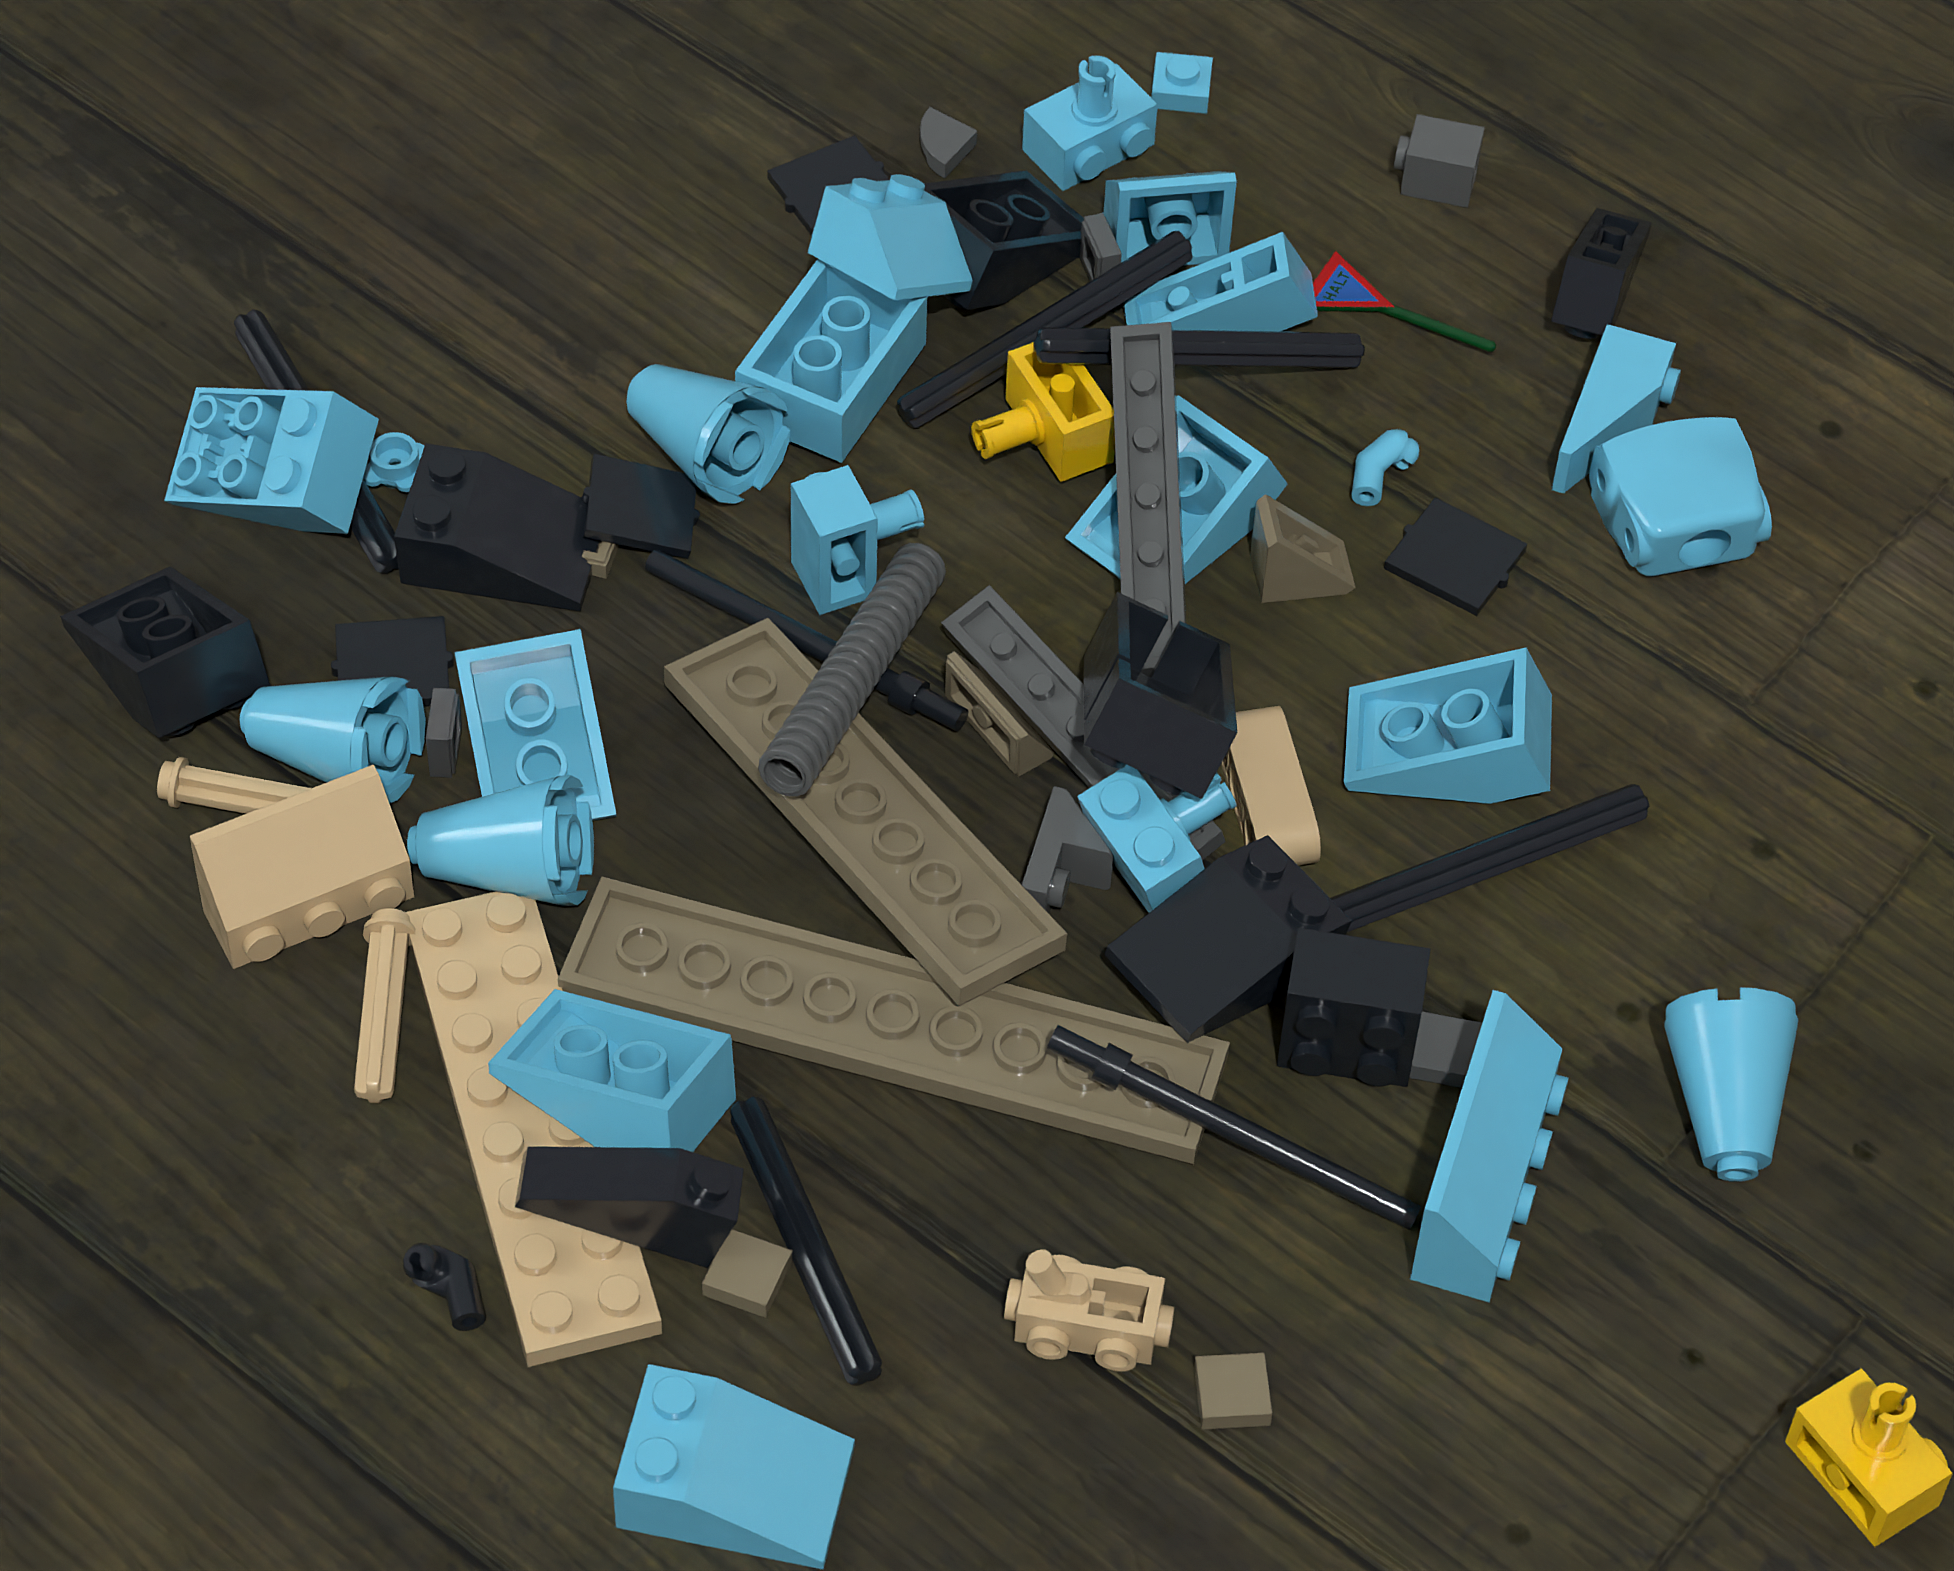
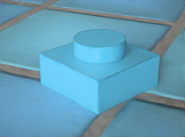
[1152,52,1213,114]

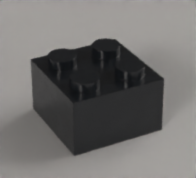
[1277,928,1431,1087]

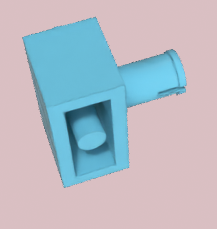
[1022,56,1158,191]
[791,465,924,615]
[1077,765,1237,913]

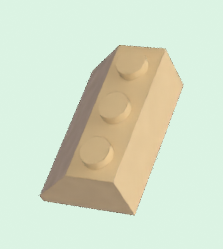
[190,764,414,969]

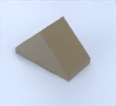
[1250,494,1356,603]

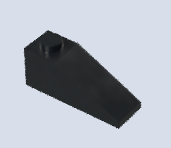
[1551,208,1652,339]
[515,1146,744,1268]

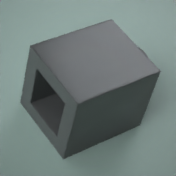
[1394,114,1485,208]

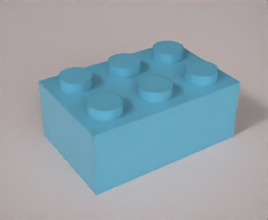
[735,259,927,463]

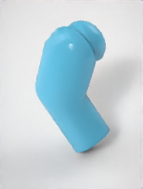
[1351,429,1420,506]

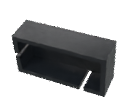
[1084,592,1238,799]

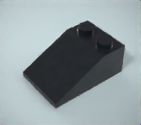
[924,171,1084,310]
[394,444,601,611]
[60,566,270,738]
[1104,835,1352,1043]

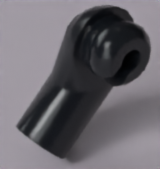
[403,1243,486,1331]

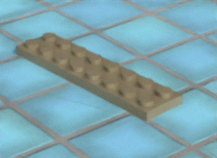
[664,618,1067,1006]

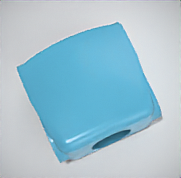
[1589,417,1772,576]

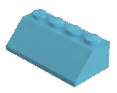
[1410,990,1569,1302]

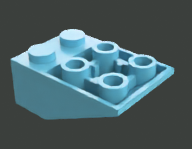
[164,387,379,534]

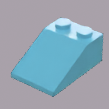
[1065,395,1288,584]
[455,629,617,821]
[1344,647,1552,804]
[488,989,736,1152]
[613,1364,855,1570]

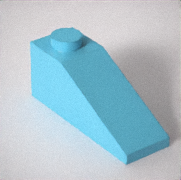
[1124,232,1318,331]
[1552,324,1681,493]

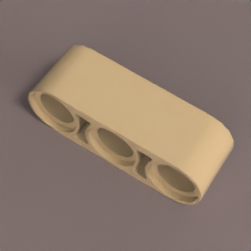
[1221,706,1321,865]

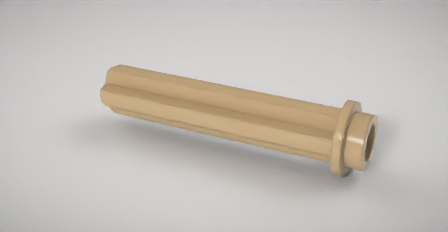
[157,757,311,814]
[354,908,416,1104]

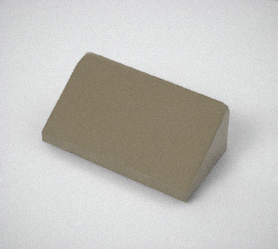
[945,651,1054,777]

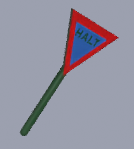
[1313,251,1496,352]

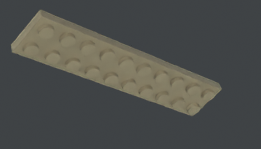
[558,876,1230,1164]

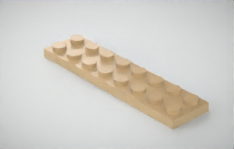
[405,892,662,1367]

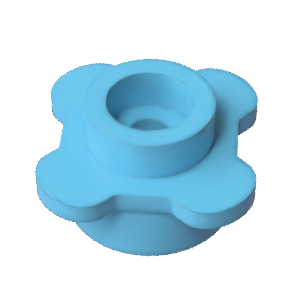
[363,432,425,492]

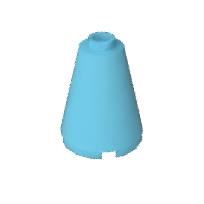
[626,364,791,504]
[240,676,426,804]
[407,775,594,906]
[1664,988,1799,1181]

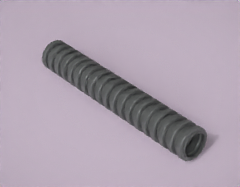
[758,543,946,797]

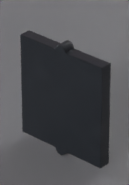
[767,135,890,236]
[581,454,700,559]
[1384,497,1527,616]
[331,616,454,707]

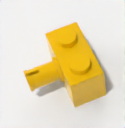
[971,342,1115,482]
[1785,1368,1953,1547]

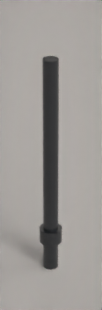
[645,549,969,731]
[1046,1025,1421,1230]

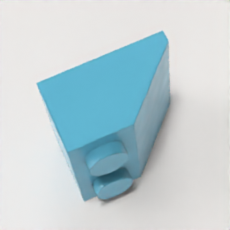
[1104,171,1237,266]
[808,174,973,301]

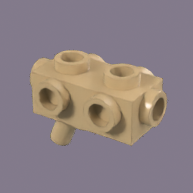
[1004,1250,1175,1371]

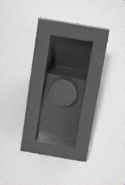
[1022,786,1113,914]

